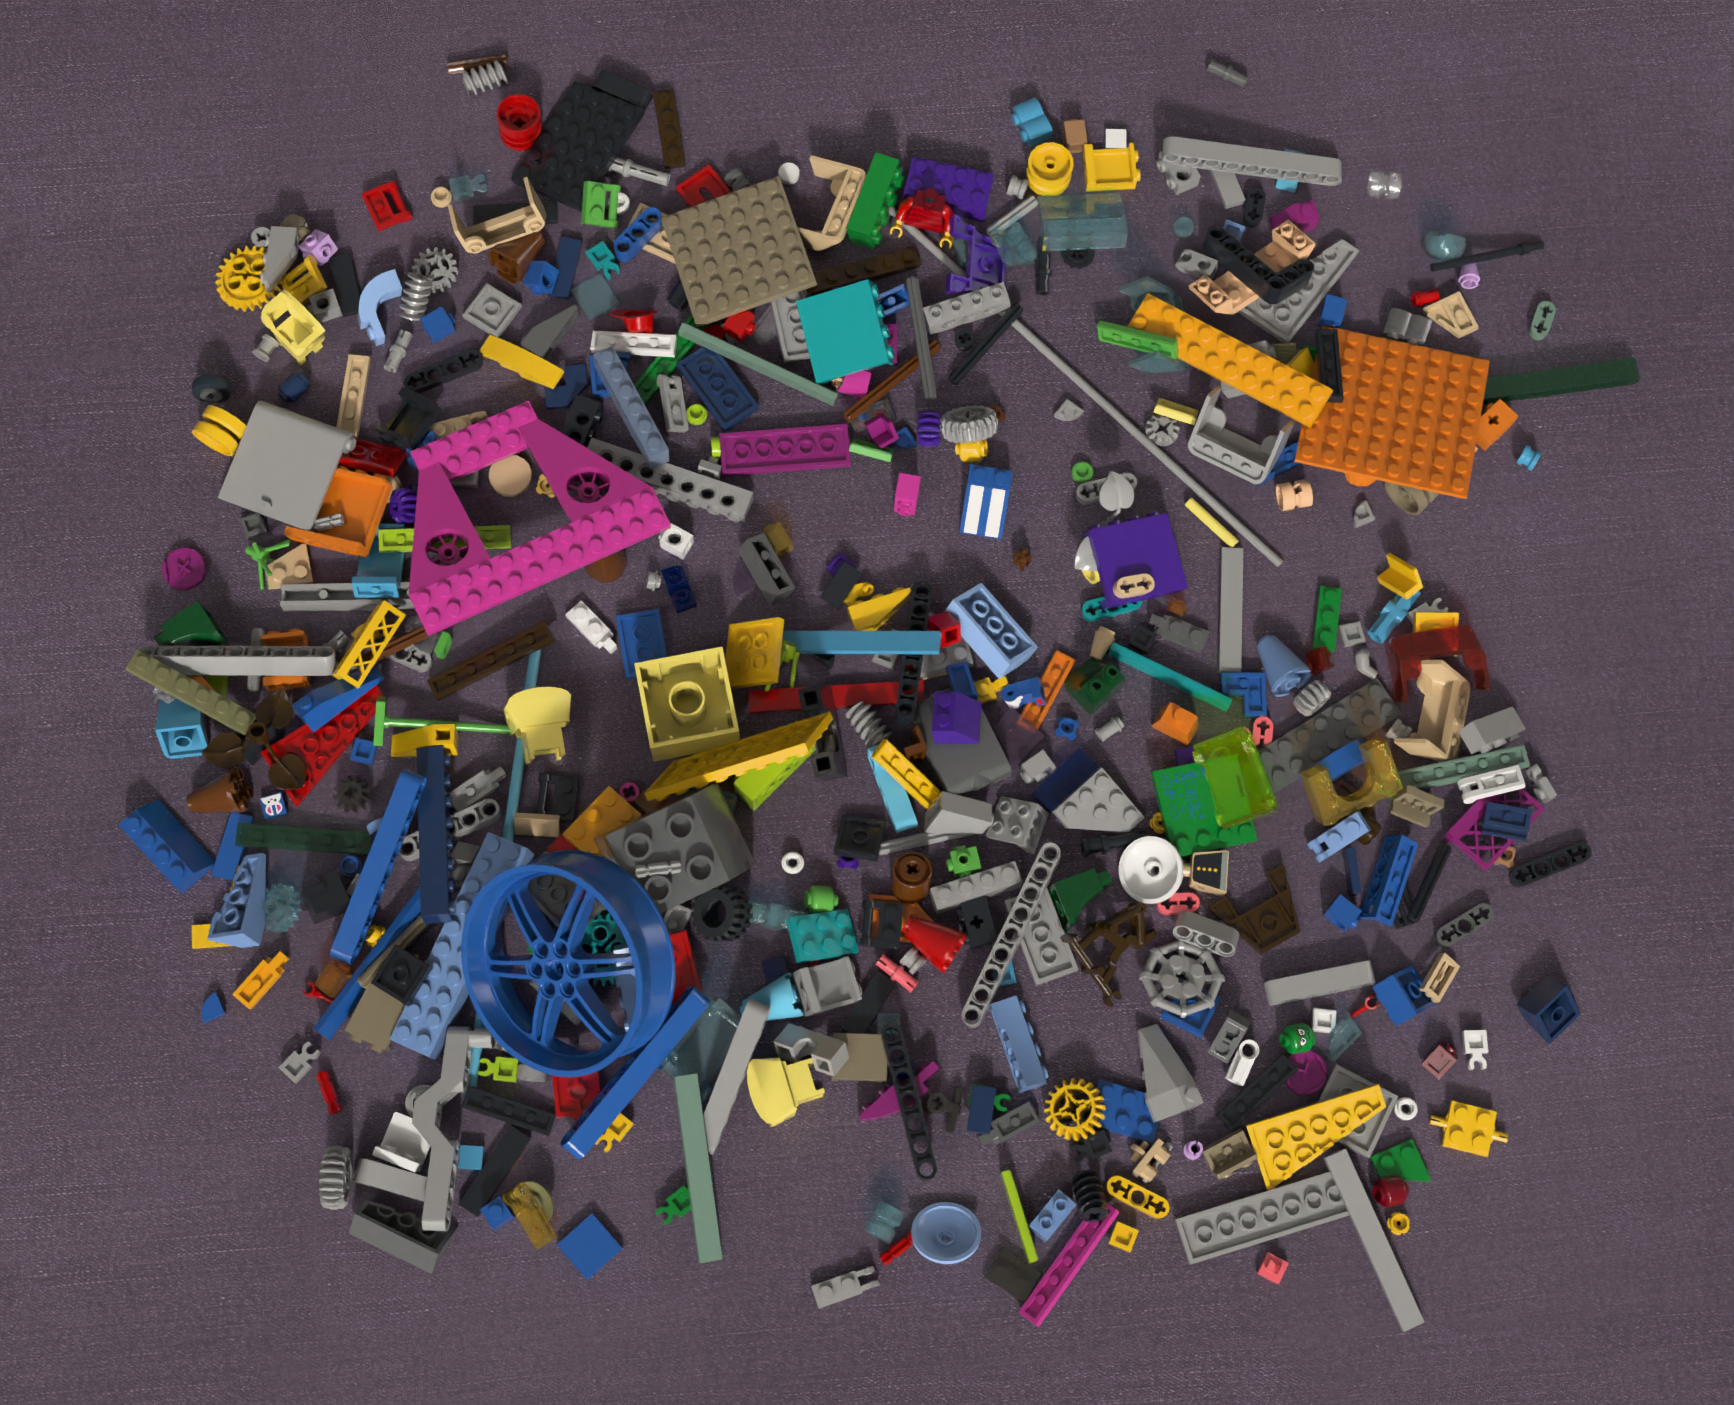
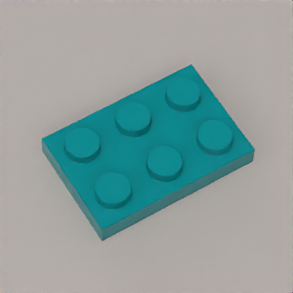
[786,909,859,963]

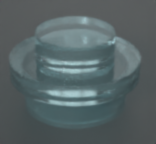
[1173,217,1194,237]

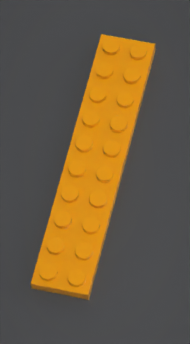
[1127,293,1333,428]

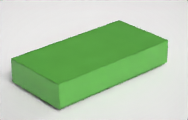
[849,438,895,462]

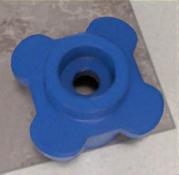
[1055,716,1079,740]

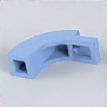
[358,269,402,346]

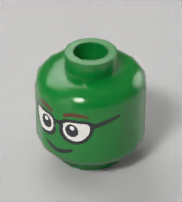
[1279,1023,1315,1054]

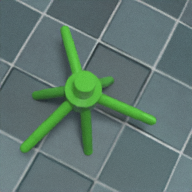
[245,539,291,590]

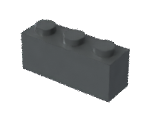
[738,533,795,606]

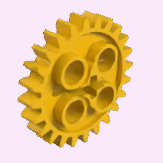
[215,245,284,312]

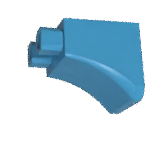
[155,693,209,759]

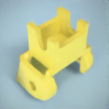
[261,289,325,365]
[504,687,571,765]
[747,1057,825,1127]

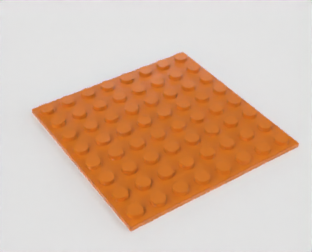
[1294,326,1490,499]

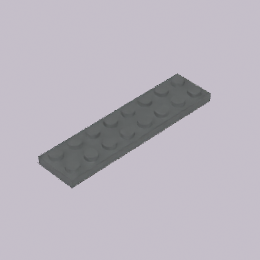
[1238,678,1402,805]

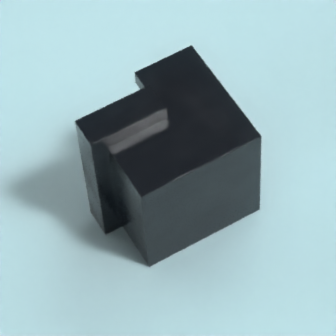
[299,869,350,925]

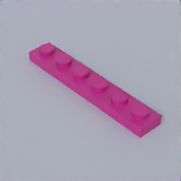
[1018,1203,1119,1327]

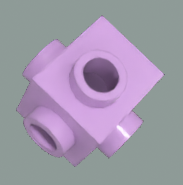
[299,229,338,266]

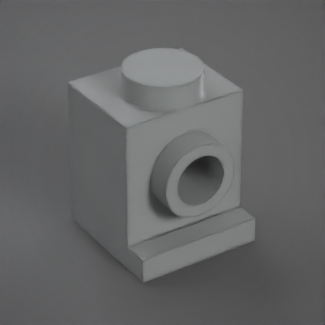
[1020,750,1056,784]

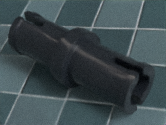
[1035,251,1052,296]

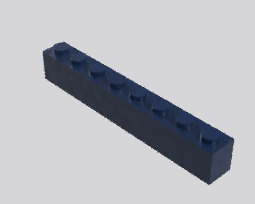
[416,745,456,924]

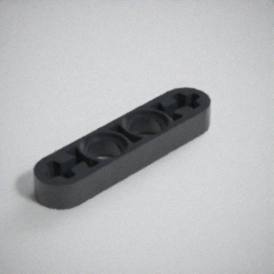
[404,349,484,394]
[1509,842,1592,888]

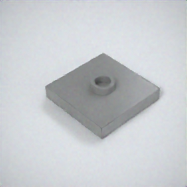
[462,283,522,338]

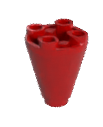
[902,916,967,973]

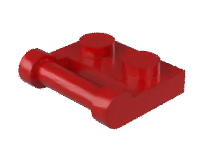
[361,181,413,232]

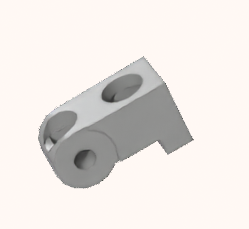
[1175,249,1218,280]

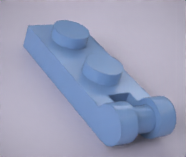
[1307,811,1371,863]

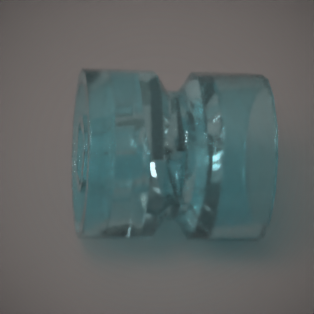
[864,1200,905,1244]

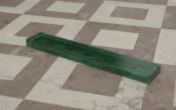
[235,823,374,856]

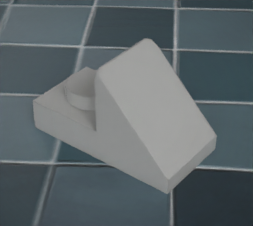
[451,841,480,888]

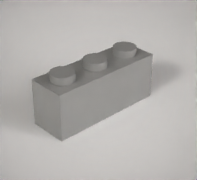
[1458,706,1526,754]

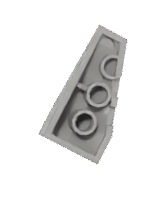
[1137,1024,1204,1122]

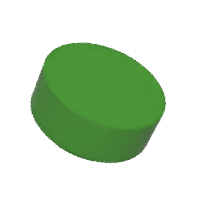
[1071,461,1093,484]

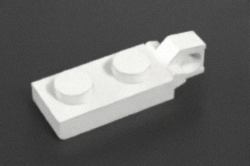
[565,600,618,654]

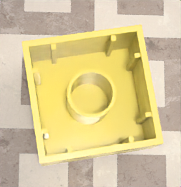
[634,647,740,762]

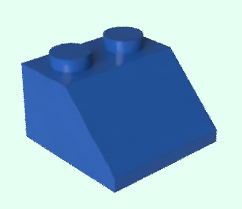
[1373,965,1437,1026]

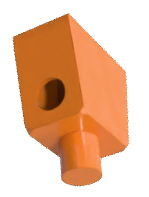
[1151,702,1198,747]

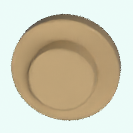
[431,187,452,208]

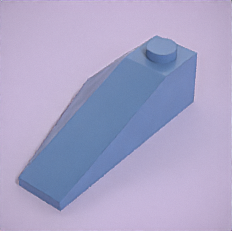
[207,853,266,948]

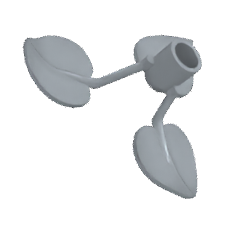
[1074,471,1134,571]

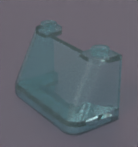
[657,993,741,1104]

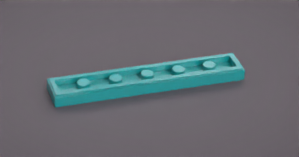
[1108,642,1233,712]

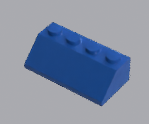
[118,800,215,894]

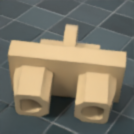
[1130,1138,1171,1182]

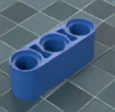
[614,207,663,262]

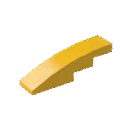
[479,335,564,389]

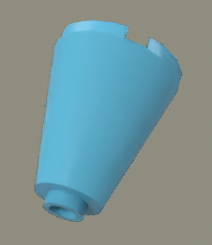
[740,972,805,1020]

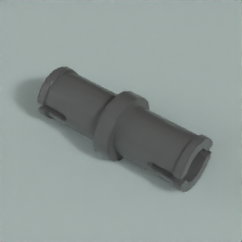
[1207,59,1250,89]

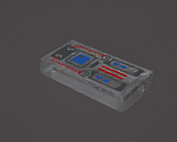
[850,399,895,433]

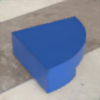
[892,426,917,449]
[201,992,226,1023]

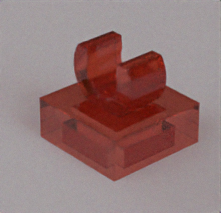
[1306,647,1334,674]

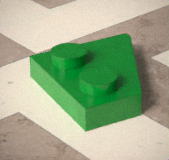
[1370,1139,1431,1182]

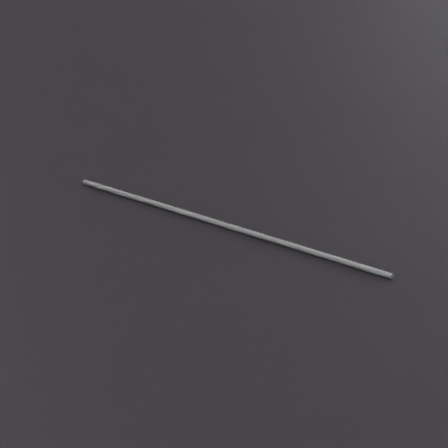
[889,207,1283,567]

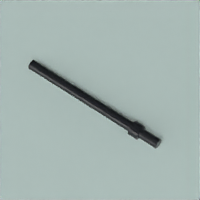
[1430,241,1544,272]

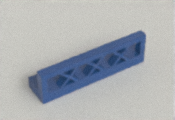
[1359,835,1418,926]

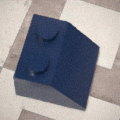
[1516,974,1581,1044]

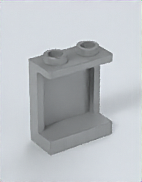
[792,956,862,1017]

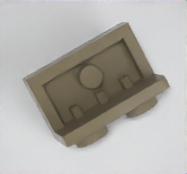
[1390,785,1444,828]
[1202,1128,1258,1179]

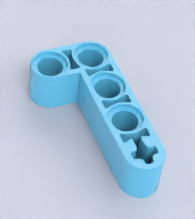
[867,741,918,833]

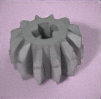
[1293,680,1331,717]

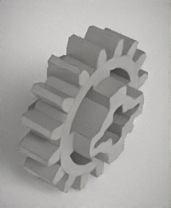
[412,247,459,293]

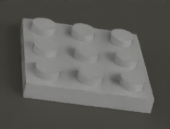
[1317,1064,1398,1158]

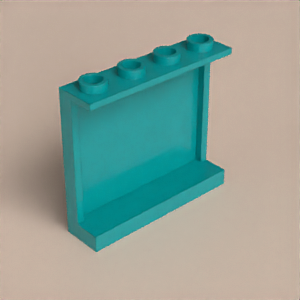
[796,279,895,386]

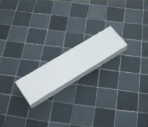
[590,331,677,357]

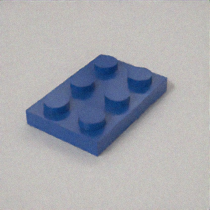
[616,609,667,680]
[1087,1079,1159,1144]

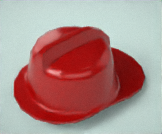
[609,309,658,333]

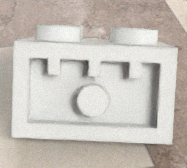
[372,1112,431,1172]

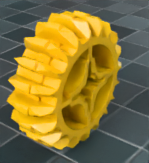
[1044,1078,1106,1141]

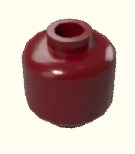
[1372,1175,1409,1207]

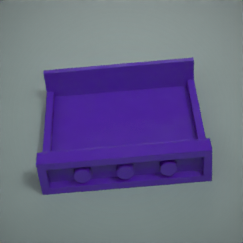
[1082,511,1188,610]

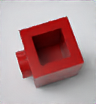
[723,309,756,343]
[928,611,961,648]

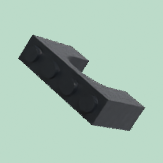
[798,685,848,781]

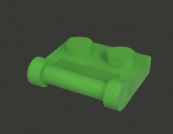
[581,181,621,228]

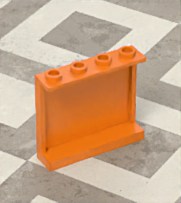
[284,466,393,558]

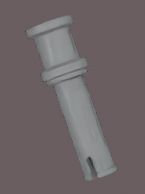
[608,158,671,187]

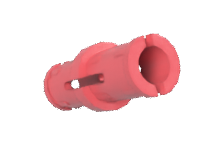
[875,954,919,993]

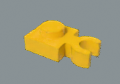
[595,1113,634,1153]

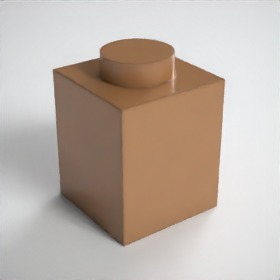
[1062,119,1087,153]

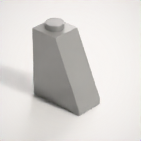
[924,791,994,834]

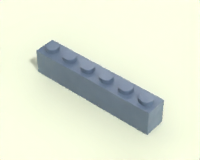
[593,346,669,469]

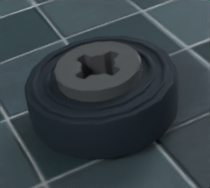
[192,375,231,403]

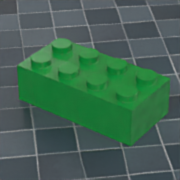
[846,152,904,251]

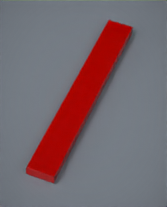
[748,680,925,714]

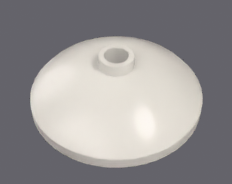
[1119,836,1184,904]

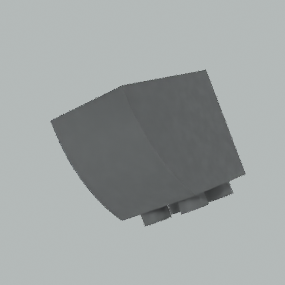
[594,781,755,913]

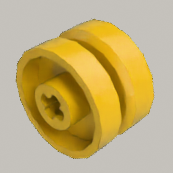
[1026,142,1074,197]
[192,405,246,457]

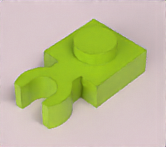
[478,1057,520,1083]

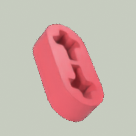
[1250,716,1273,754]
[1156,892,1200,915]

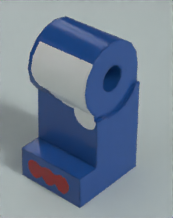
[1001,677,1046,709]

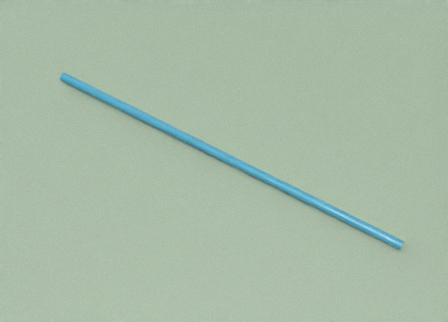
[463,649,541,1100]

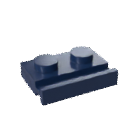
[1480,802,1532,842]

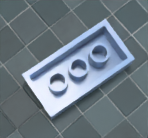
[944,583,1038,679]

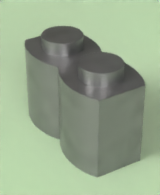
[1382,308,1432,346]

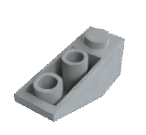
[261,226,300,292]

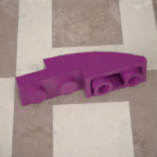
[859,1061,939,1122]

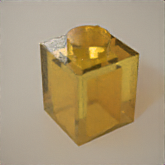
[761,522,793,558]

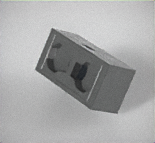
[1207,1010,1251,1063]

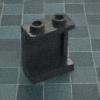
[375,387,442,451]

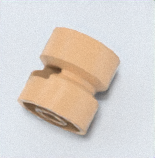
[1276,479,1313,511]

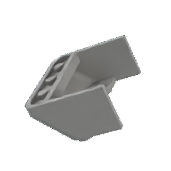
[1188,386,1295,484]

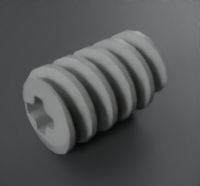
[462,60,508,97]
[398,272,433,321]
[845,701,892,747]

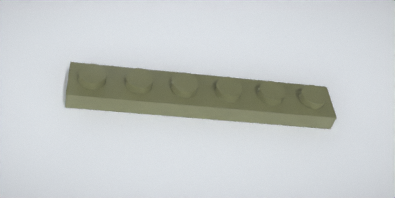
[125,649,256,736]

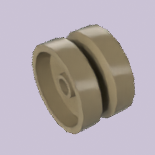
[1384,482,1439,516]

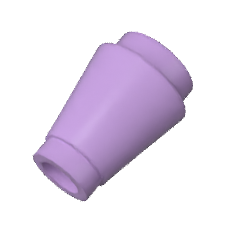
[1459,263,1480,289]

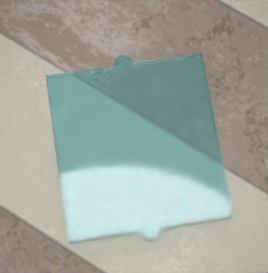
[571,274,619,321]

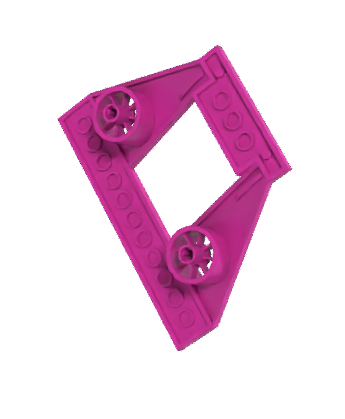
[409,400,671,636]

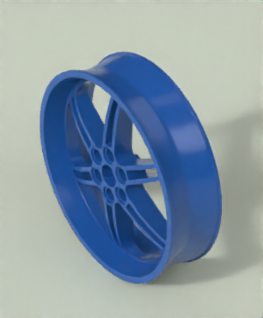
[461,850,675,1077]

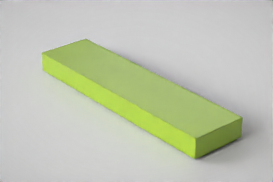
[1000,1170,1038,1264]

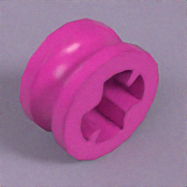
[619,782,640,804]

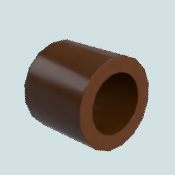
[891,852,932,904]

